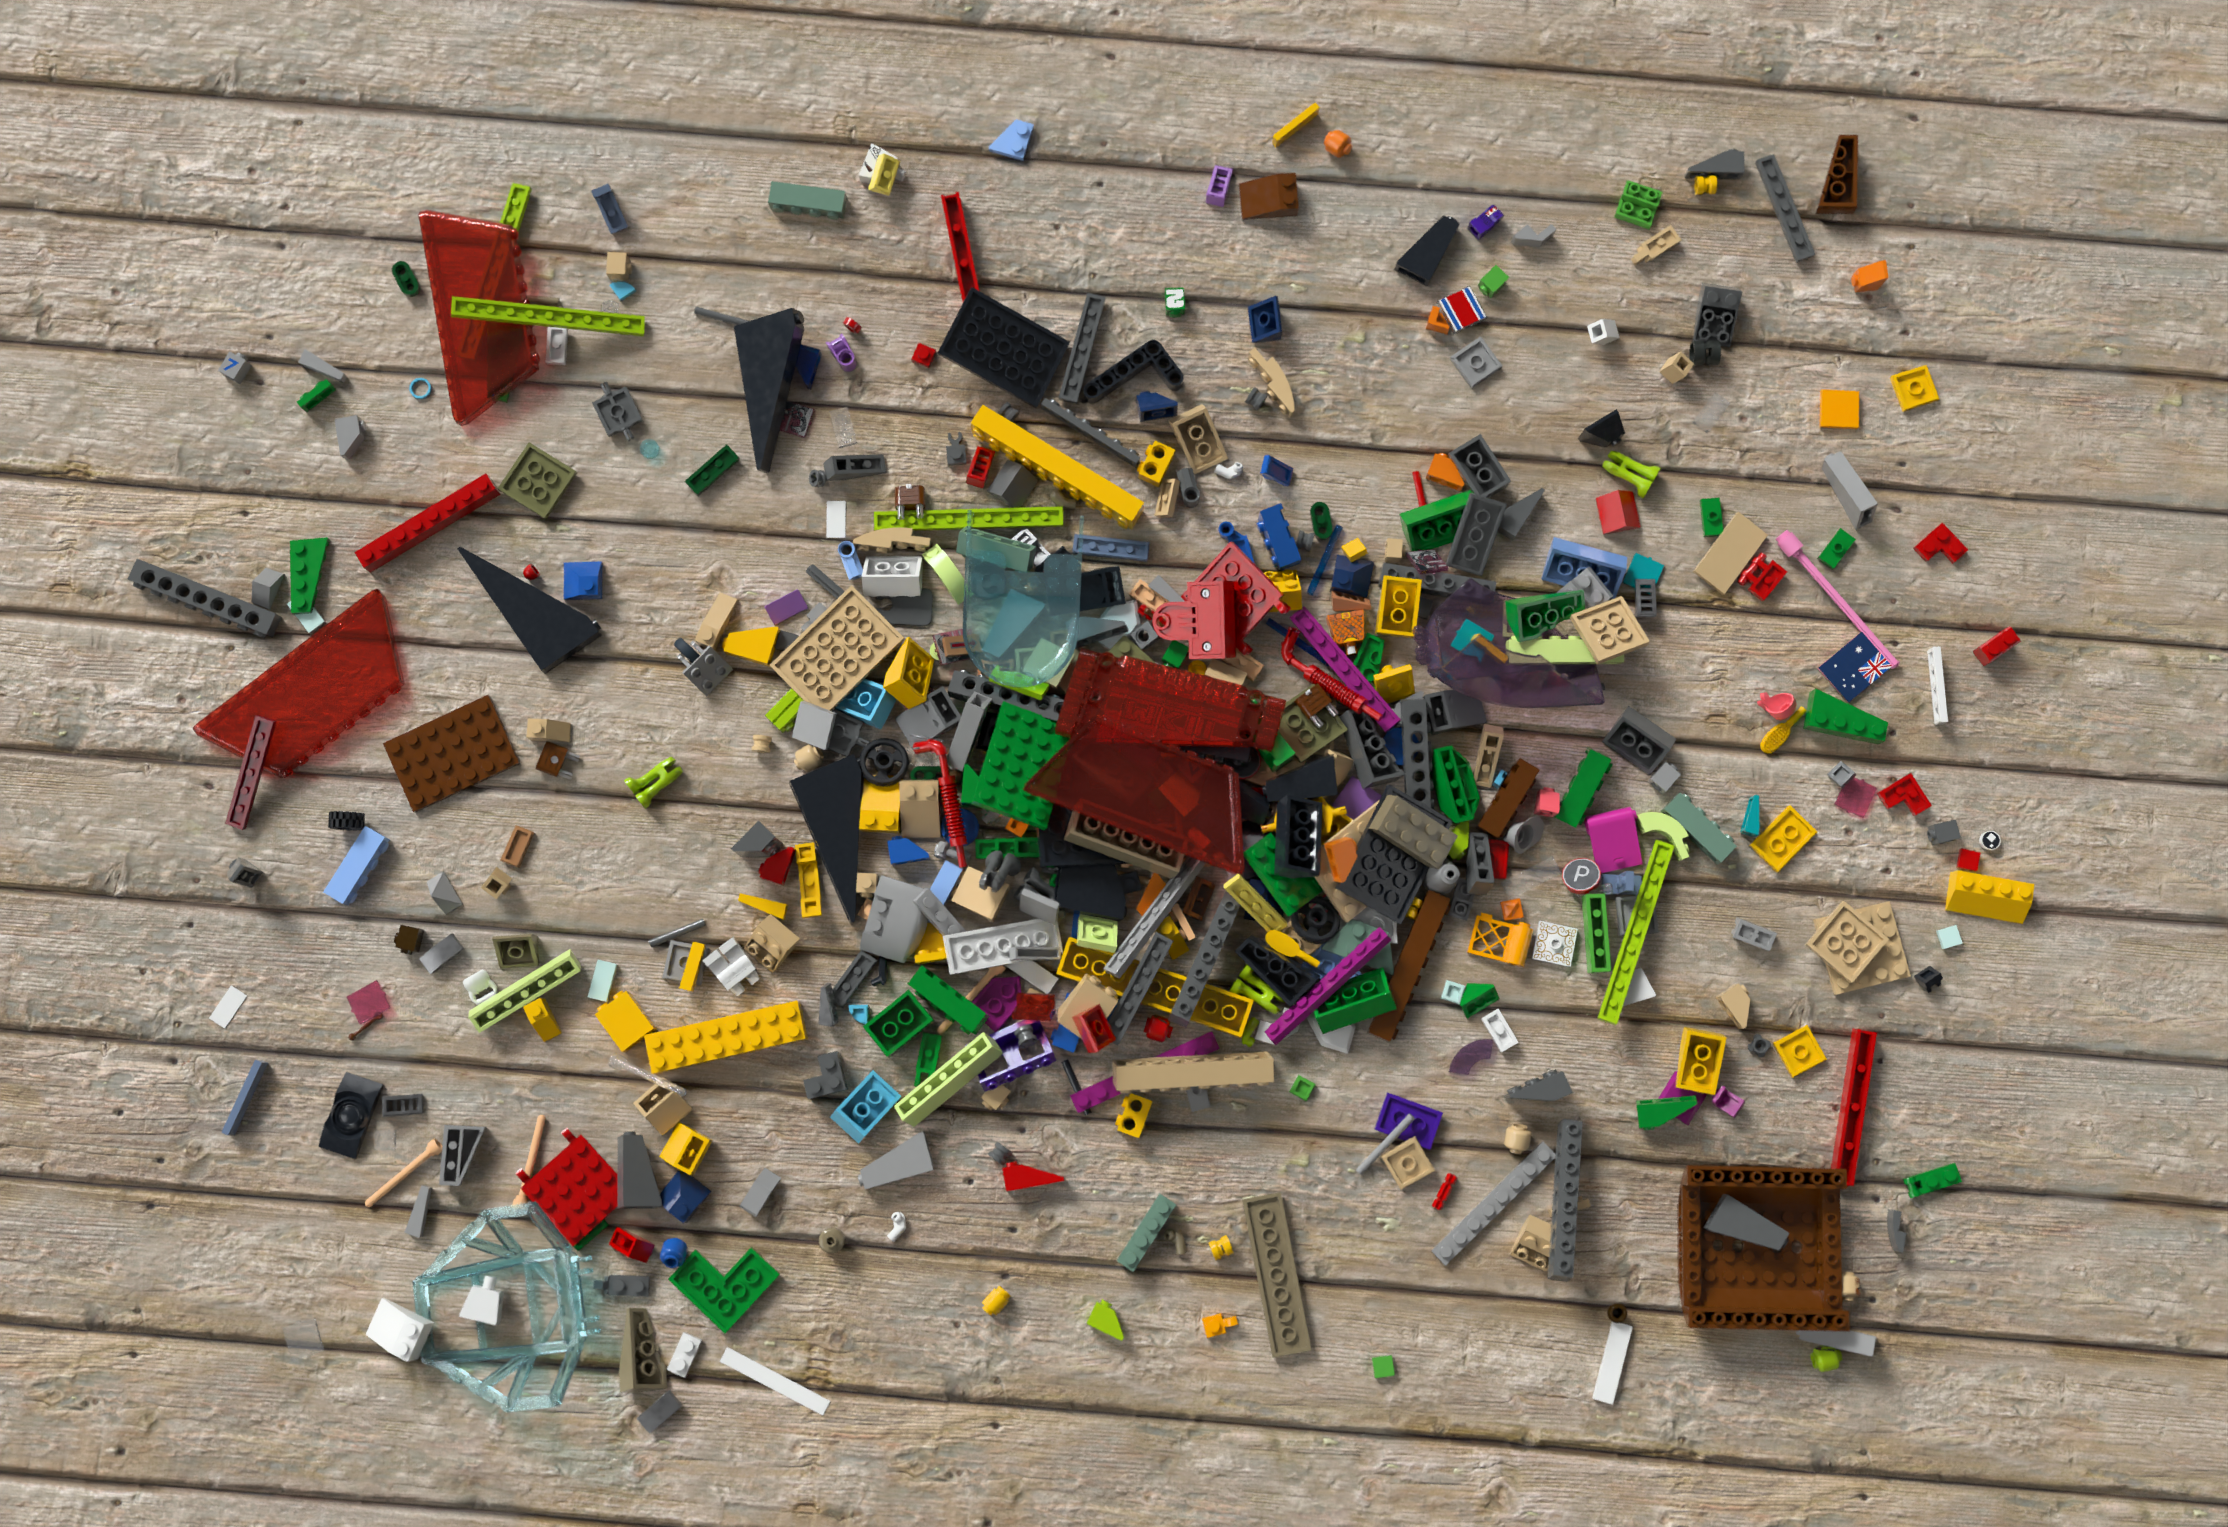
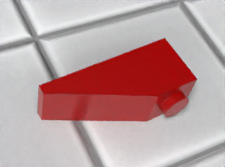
[1002,1161,1065,1191]

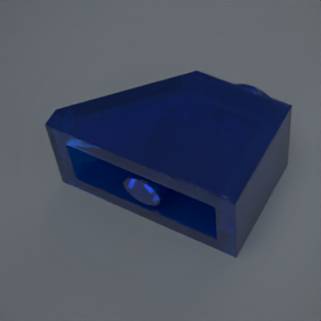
[795,344,822,390]

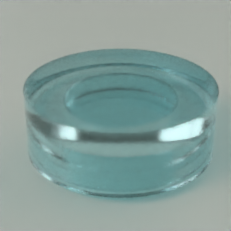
[640,439,660,459]

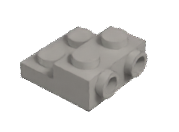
[1557,567,1613,609]

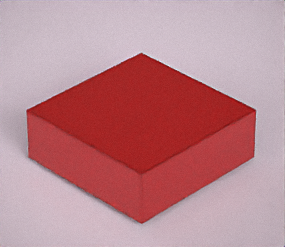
[1956,848,1981,872]

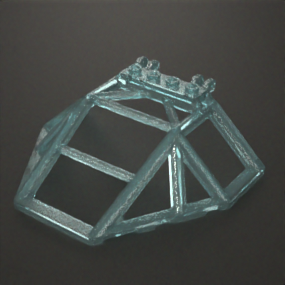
[412,1202,601,1413]

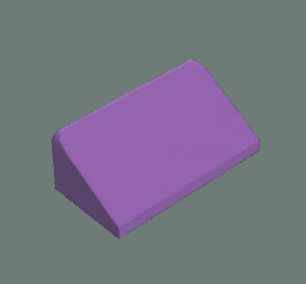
[764,589,808,626]

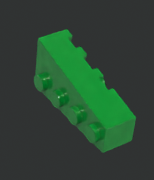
[1803,688,1888,745]
[1233,696,1296,773]
[1554,747,1613,828]
[908,965,990,1035]

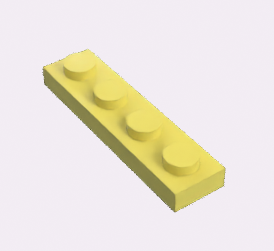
[1224,873,1287,932]

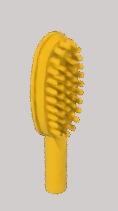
[1760,706,1807,754]
[1265,930,1320,968]

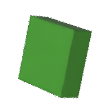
[1289,1075,1316,1101]
[1372,1355,1395,1378]

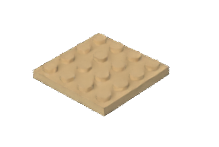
[1813,901,1911,995]

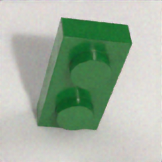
[297,379,336,413]

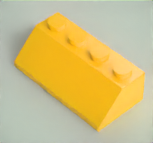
[1945,870,2035,924]

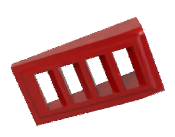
[966,446,996,489]

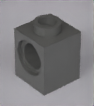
[1130,620,1161,650]
[1927,819,1961,845]

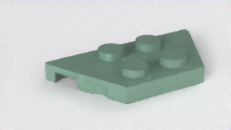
[1322,919,1394,975]

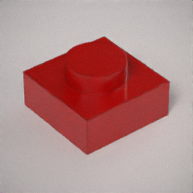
[911,343,936,368]

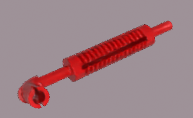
[1281,627,1383,722]
[913,738,967,868]

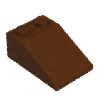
[1239,173,1299,220]

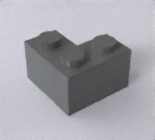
[803,1051,848,1100]

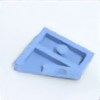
[989,120,1034,161]

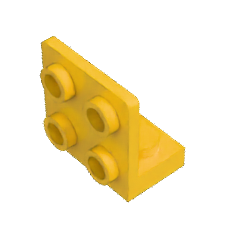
[914,923,947,964]

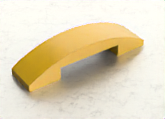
[795,842,822,918]

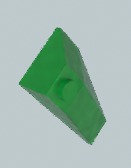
[1505,590,1585,642]

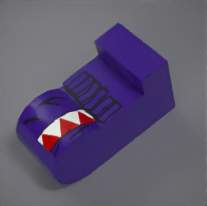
[1467,204,1504,240]

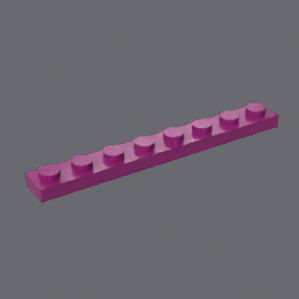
[1289,606,1401,733]
[1264,926,1391,1045]
[1070,1031,1220,1113]

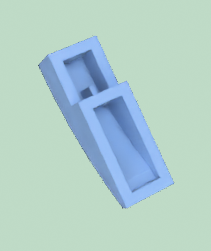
[928,860,963,923]

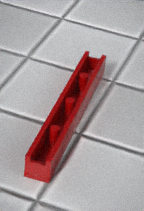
[941,192,979,302]
[1831,1028,1877,1187]

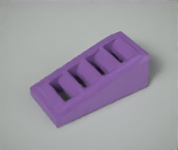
[1206,165,1233,207]

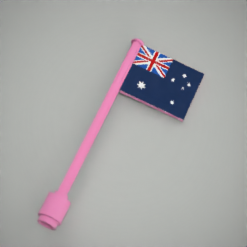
[1775,530,1900,703]

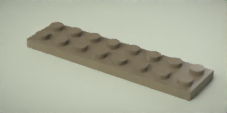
[1242,1192,1312,1358]

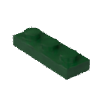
[684,444,740,496]

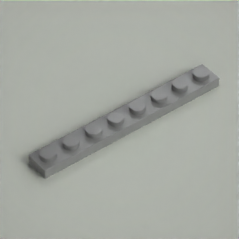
[1103,848,1210,979]
[1431,1141,1556,1266]

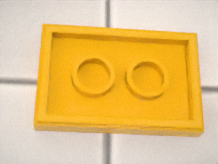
[1749,805,1817,873]

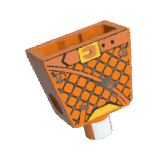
[1326,609,1364,656]

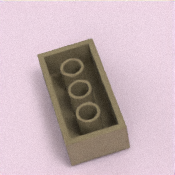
[1369,795,1458,869]

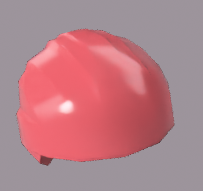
[1757,692,1797,721]

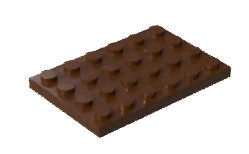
[383,695,520,813]

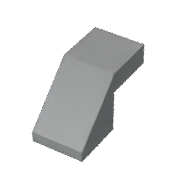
[1511,224,1556,247]
[739,1168,781,1217]

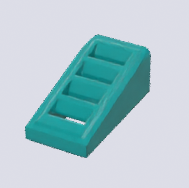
[1740,795,1760,837]

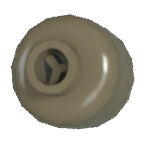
[819,1227,846,1254]

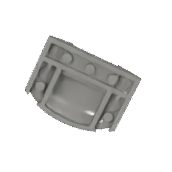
[859,875,928,963]

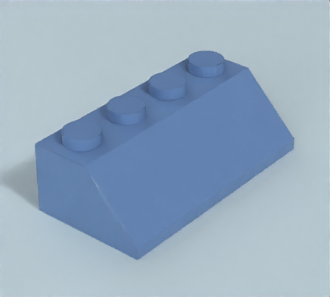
[1541,537,1627,599]

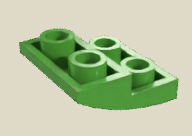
[1614,180,1662,229]

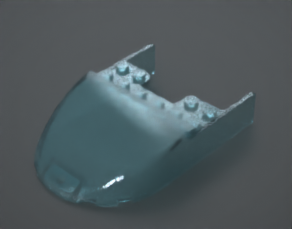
[963,510,1085,687]

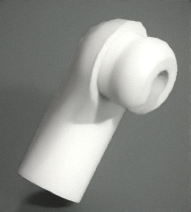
[1214,462,1243,479]
[887,1212,906,1242]

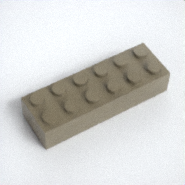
[1064,798,1189,879]

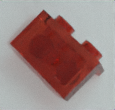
[1012,993,1056,1021]

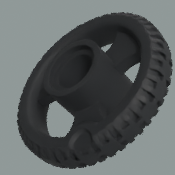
[859,738,909,787]
[1291,896,1340,944]

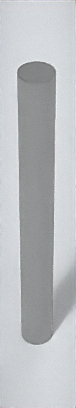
[1356,1113,1415,1175]

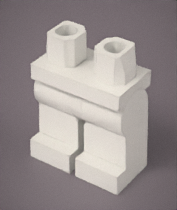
[703,936,760,996]

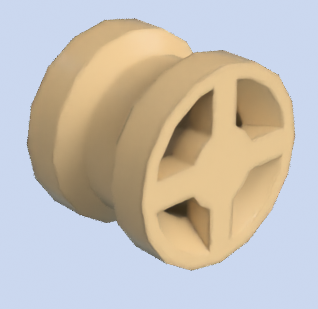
[751,735,772,753]

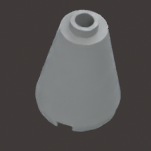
[1422,858,1459,895]

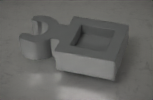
[946,432,967,466]

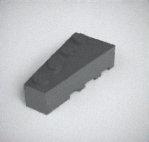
[1339,710,1405,789]

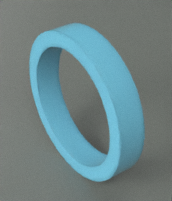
[410,378,432,399]

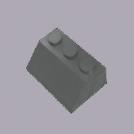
[1448,434,1511,498]
[1602,706,1676,775]
[731,821,783,858]

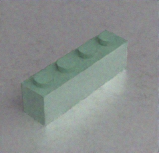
[768,181,847,220]
[956,527,1037,573]
[1661,793,1737,865]
[1117,1193,1176,1272]

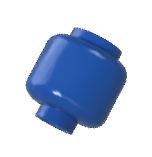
[660,1238,688,1268]

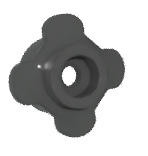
[1748,1034,1771,1058]

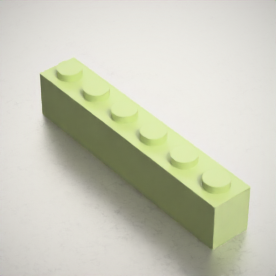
[1506,636,1624,664]
[468,949,581,1033]
[894,1032,1003,1127]

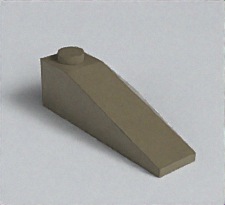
[619,1308,667,1393]

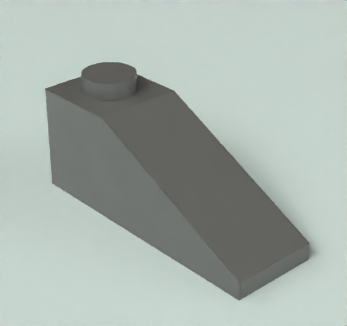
[1684,149,1744,179]
[823,454,886,481]
[1498,488,1545,541]
[1065,616,1129,649]
[1466,832,1494,895]
[227,857,263,888]

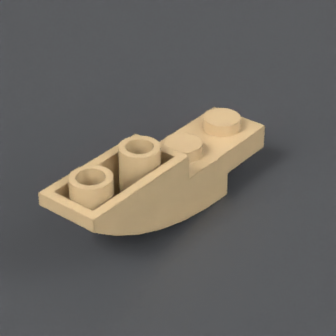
[1248,348,1295,418]
[853,528,932,554]

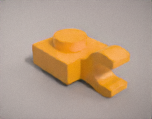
[1202,1313,1238,1338]

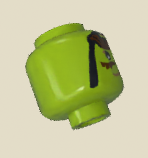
[1810,1345,1842,1372]

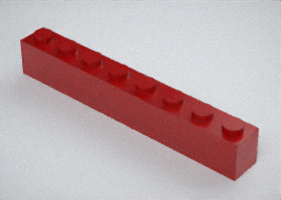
[354,473,501,573]

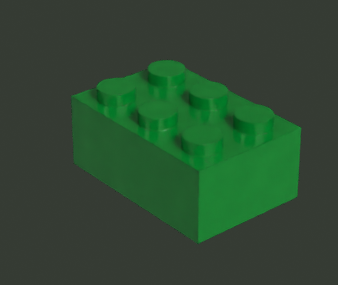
[863,989,935,1058]

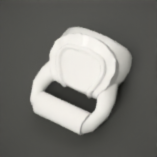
[463,969,498,1005]

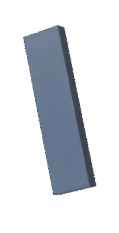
[1072,534,1150,562]
[222,1060,268,1135]

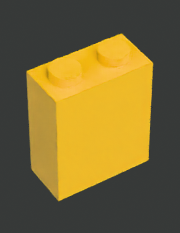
[594,991,657,1053]

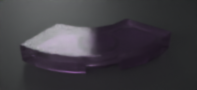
[1448,1039,1493,1075]

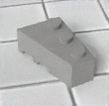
[439,1125,486,1186]

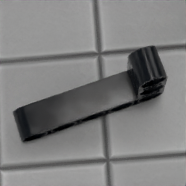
[1084,340,1184,404]

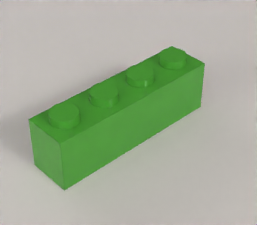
[1582,893,1611,974]

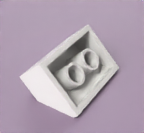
[862,556,923,597]

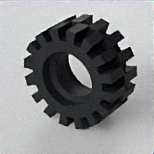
[328,811,365,831]

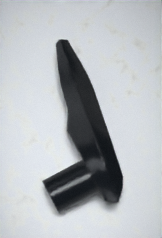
[871,956,888,987]

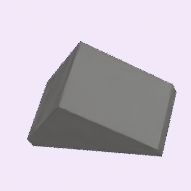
[251,568,285,609]

